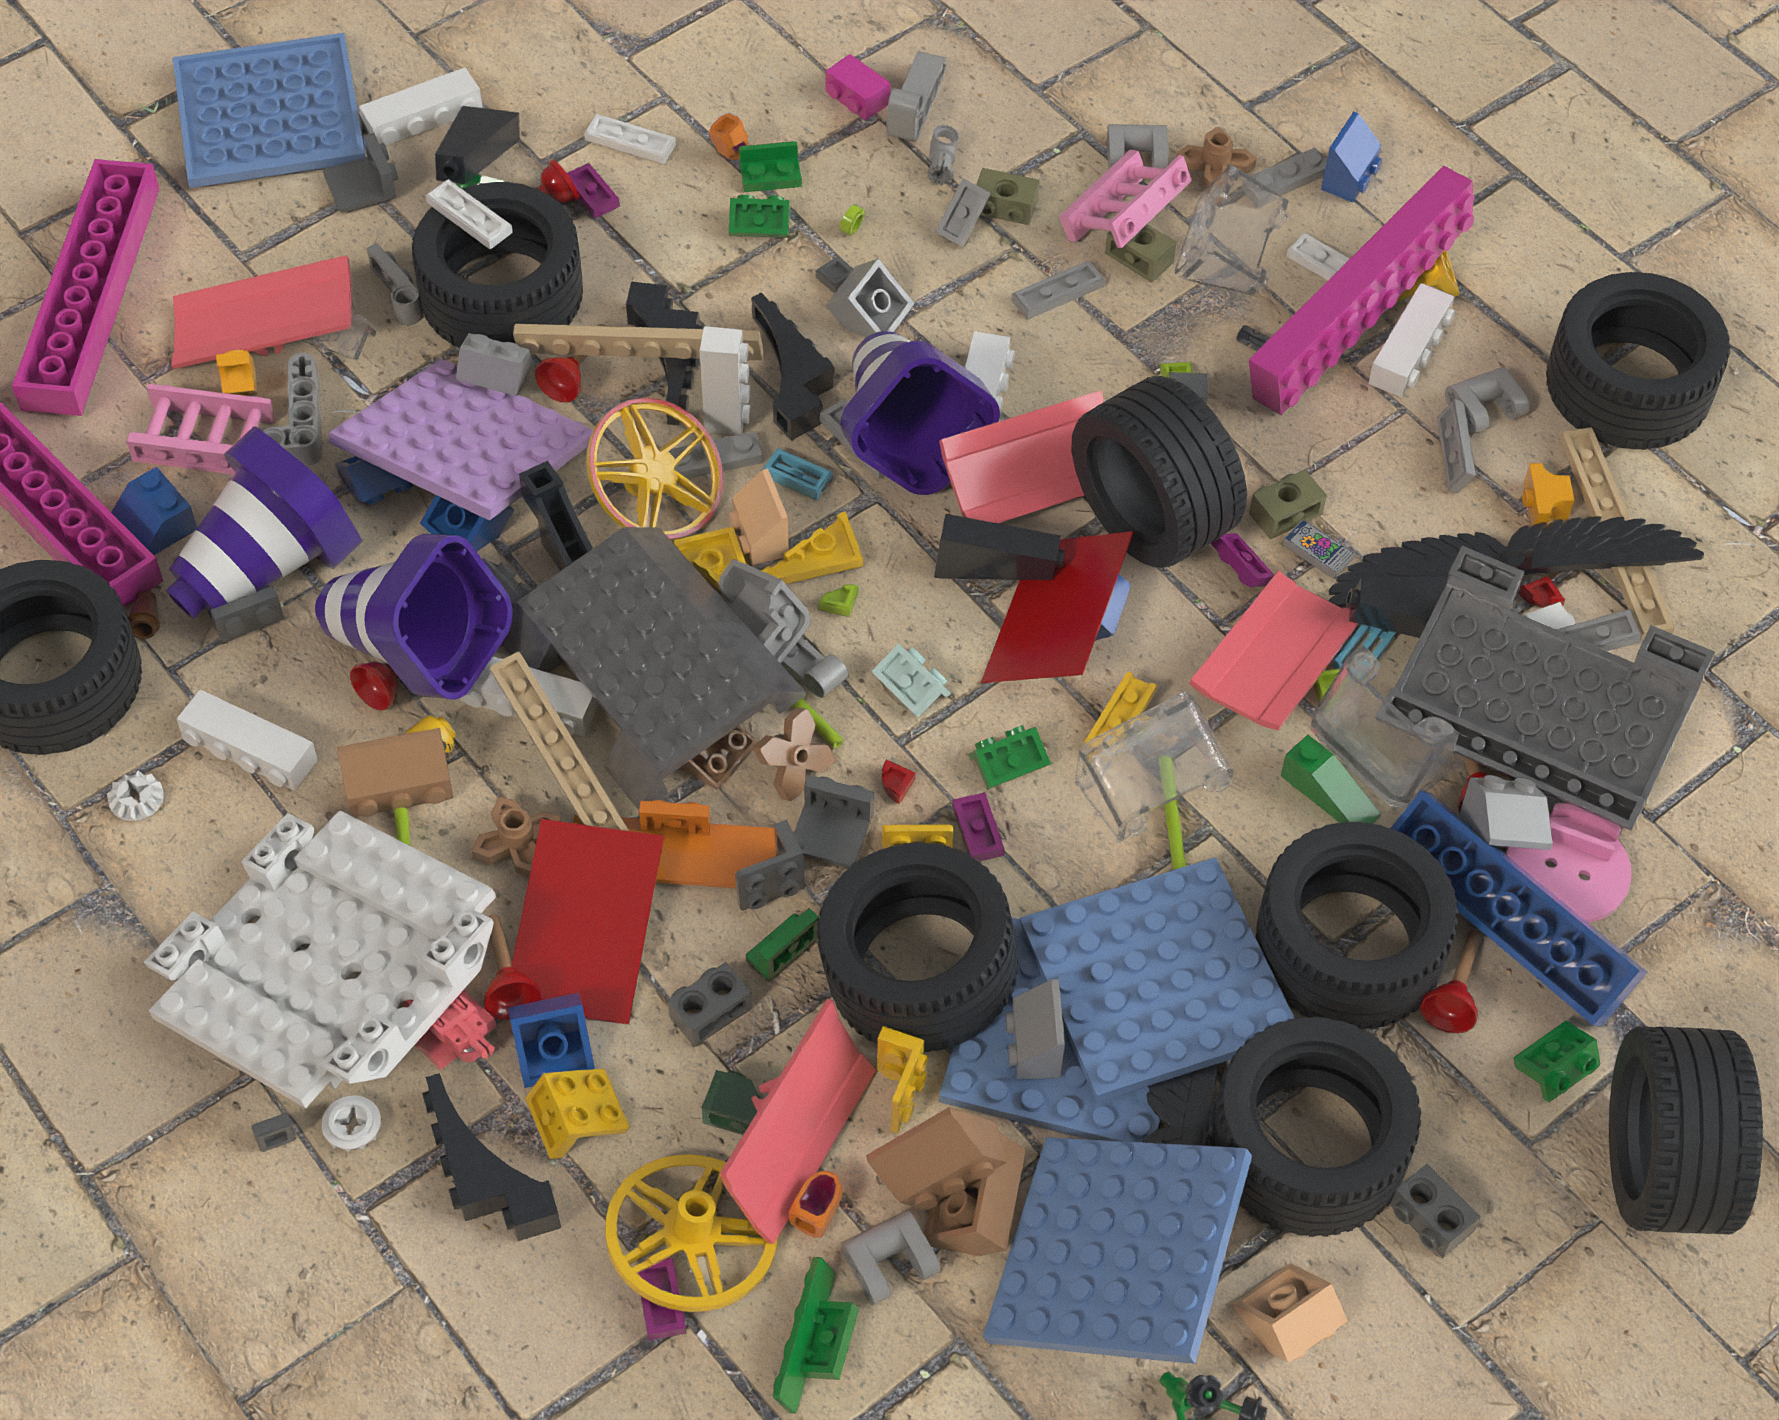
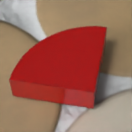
[1519,576,1565,608]
[882,759,916,804]

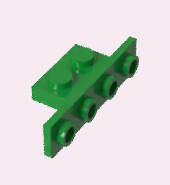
[773,1257,859,1414]

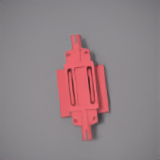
[402,990,497,1070]

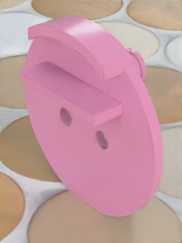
[1506,803,1632,923]

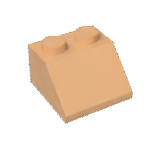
[728,469,789,566]
[1232,1263,1348,1363]

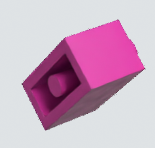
[825,54,891,121]

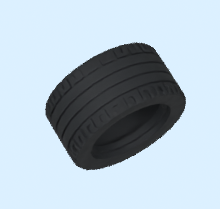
[412,182,583,348]
[1546,272,1731,450]
[1071,376,1247,568]
[0,560,142,755]
[1255,822,1458,1030]
[817,842,1018,1053]
[1210,1017,1421,1237]
[1609,1026,1763,1235]

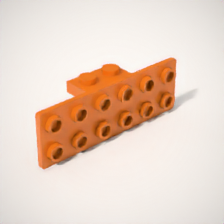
[573,800,776,888]

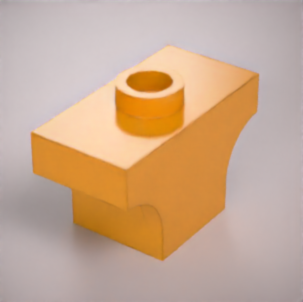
[216,350,258,396]
[1522,463,1574,528]

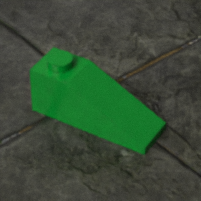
[1281,734,1381,824]

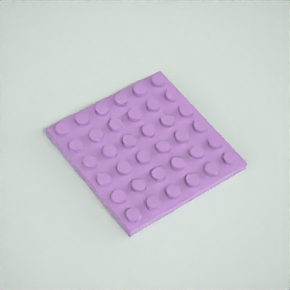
[328,359,593,521]

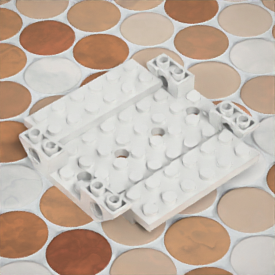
[144,810,496,1108]

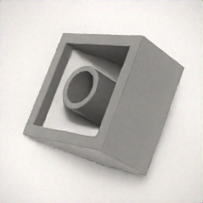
[825,259,915,338]
[456,334,533,396]
[1459,775,1553,850]
[1005,979,1065,1079]

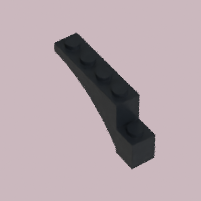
[626,281,704,426]
[751,292,835,441]
[519,460,593,571]
[422,1073,561,1241]

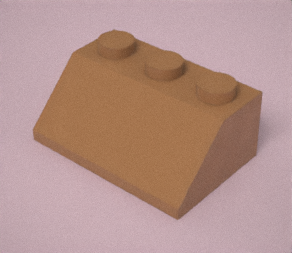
[337,728,454,817]
[866,1107,1007,1210]
[924,1132,1026,1256]

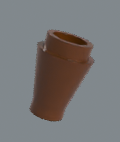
[128,591,160,639]

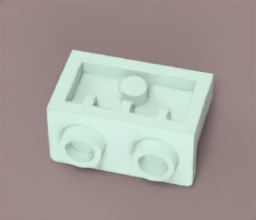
[871,643,951,718]

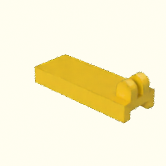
[1084,671,1157,762]

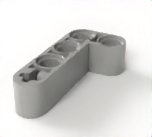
[887,51,947,142]
[262,353,322,466]

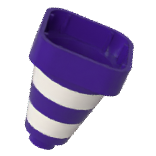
[841,331,1000,495]
[166,426,362,619]
[315,534,512,700]

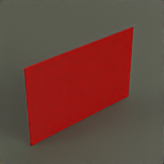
[981,531,1134,683]
[511,819,664,1025]

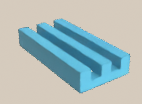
[762,448,833,500]
[1332,625,1396,683]

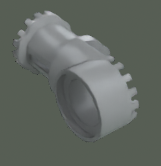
[928,125,959,186]

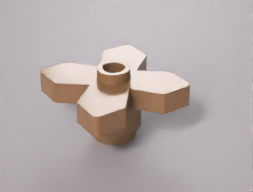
[1176,127,1257,193]
[753,707,835,801]
[471,797,562,877]

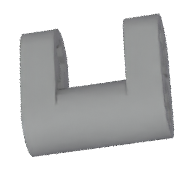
[1107,124,1168,169]
[1445,367,1529,435]
[841,1210,941,1305]

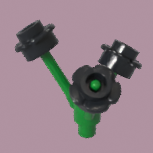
[1159,1372,1268,1420]

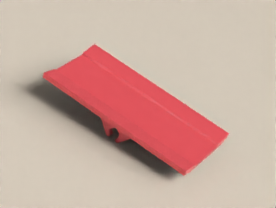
[171,255,352,369]
[939,390,1104,523]
[1189,571,1359,731]
[720,999,876,1244]

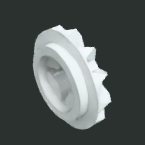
[107,770,164,821]
[322,1095,382,1153]

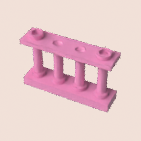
[1059,150,1192,248]
[126,384,275,474]

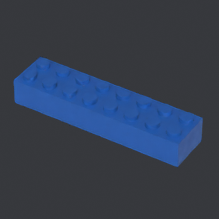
[1390,790,1648,1026]

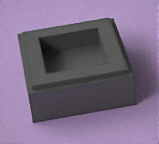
[816,256,853,294]
[251,1112,296,1152]

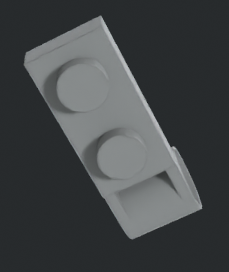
[367,243,422,325]
[780,638,848,698]

